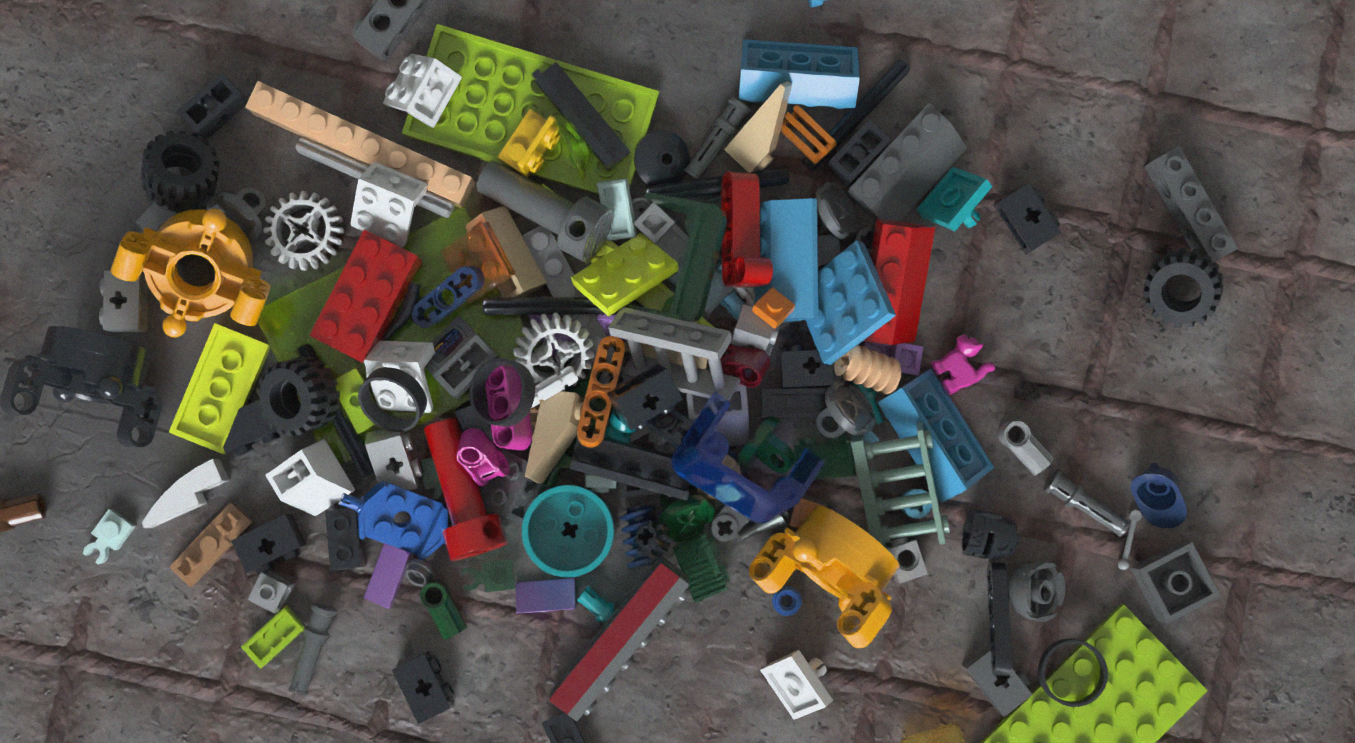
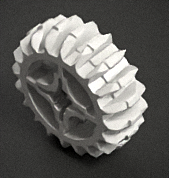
[263,191,344,271]
[513,313,594,392]

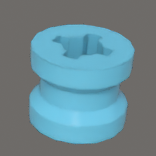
[901,489,932,519]

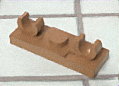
[169,502,254,587]

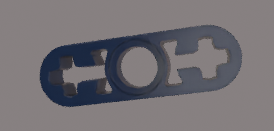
[412,265,484,328]

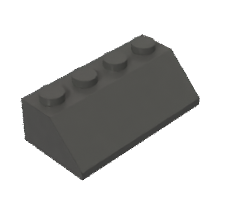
[847,103,967,222]

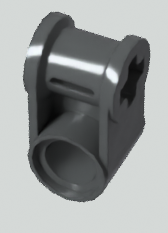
[709,487,762,542]

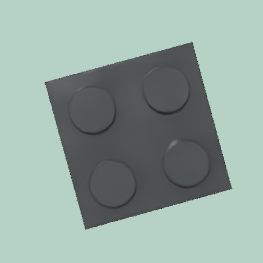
[1130,541,1221,624]

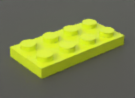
[169,323,271,454]

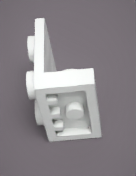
[383,54,462,128]
[351,162,428,247]
[364,341,435,412]

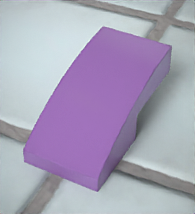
[859,341,923,376]

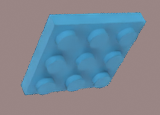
[805,240,896,365]

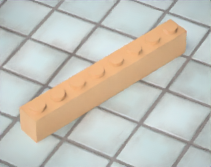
[245,81,476,210]

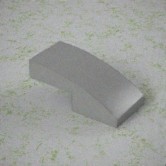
[633,202,695,262]

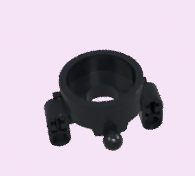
[0,326,162,447]

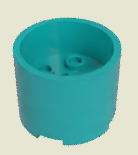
[522,485,616,577]

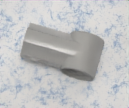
[997,421,1054,476]

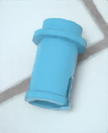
[720,291,746,321]

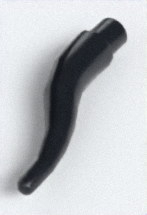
[381,282,421,341]

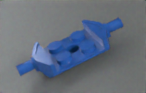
[339,481,448,561]

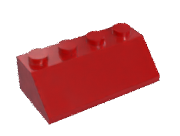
[863,219,936,345]

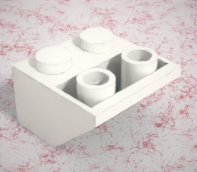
[266,439,355,516]

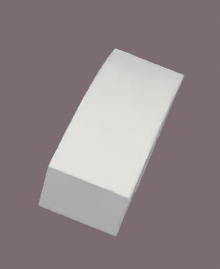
[142,459,230,528]

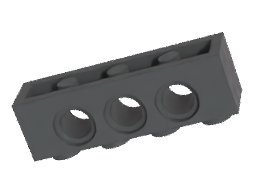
[352,0,432,63]
[1144,146,1238,263]

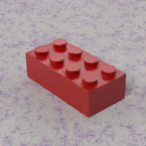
[309,229,423,364]

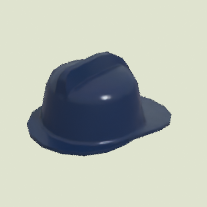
[1130,463,1187,528]

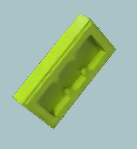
[336,368,377,434]
[241,606,306,669]

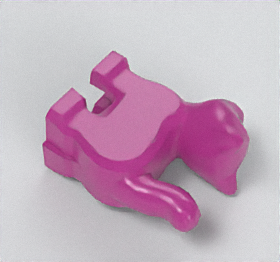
[930,334,995,395]

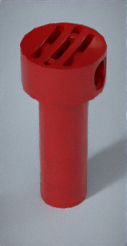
[424,418,508,561]

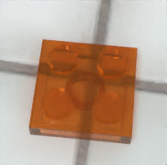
[440,222,516,303]

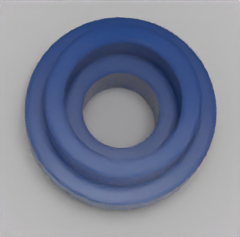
[772,586,802,616]

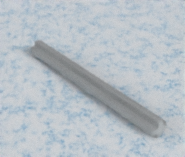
[295,137,455,218]

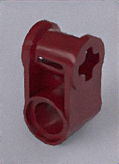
[720,344,770,388]

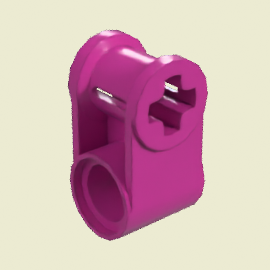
[457,428,510,487]

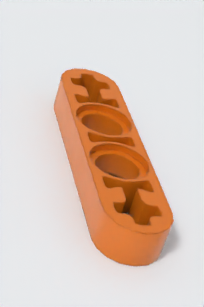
[577,336,625,448]

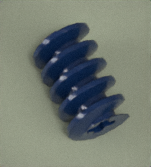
[619,504,663,568]

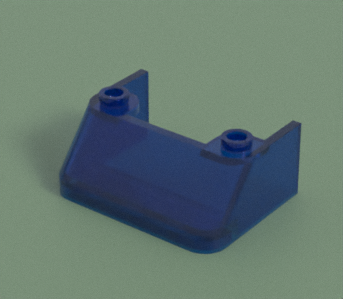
[671,391,825,523]

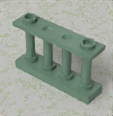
[851,422,950,548]

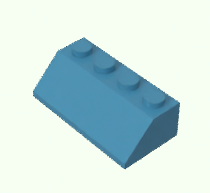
[739,39,860,109]
[753,198,818,323]
[878,369,995,503]

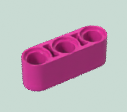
[485,365,532,450]

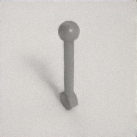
[1118,510,1142,570]

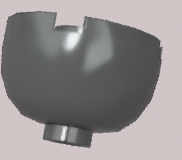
[1008,561,1066,622]

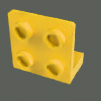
[497,109,561,178]

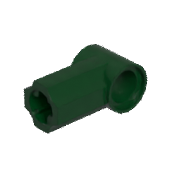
[420,579,468,640]

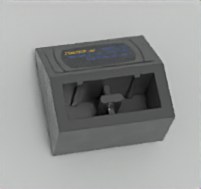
[425,316,500,399]

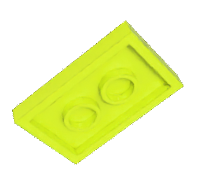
[571,233,679,316]

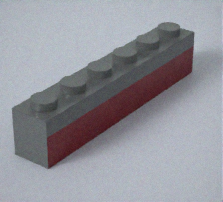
[549,555,690,721]

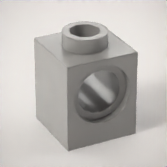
[886,537,928,584]
[248,571,295,613]

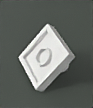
[760,650,833,719]

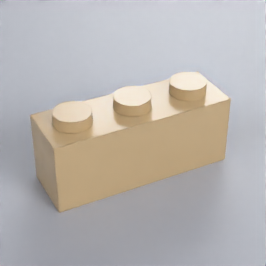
[465,206,547,297]

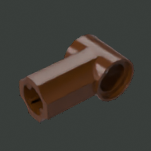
[0,493,47,532]

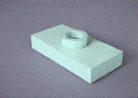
[597,178,637,241]

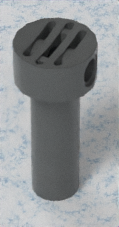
[477,161,614,263]

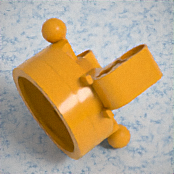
[110,208,271,338]
[749,505,899,648]

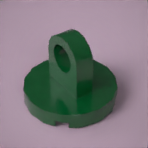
[737,415,796,473]
[657,493,715,542]

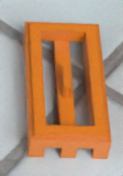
[781,105,837,164]

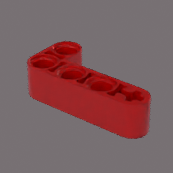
[721,172,773,288]

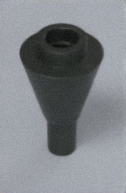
[738,500,791,541]

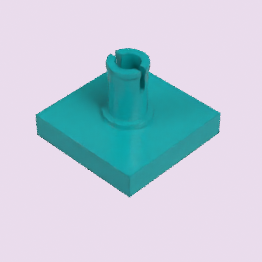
[915,166,993,231]

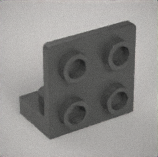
[478,447,545,524]

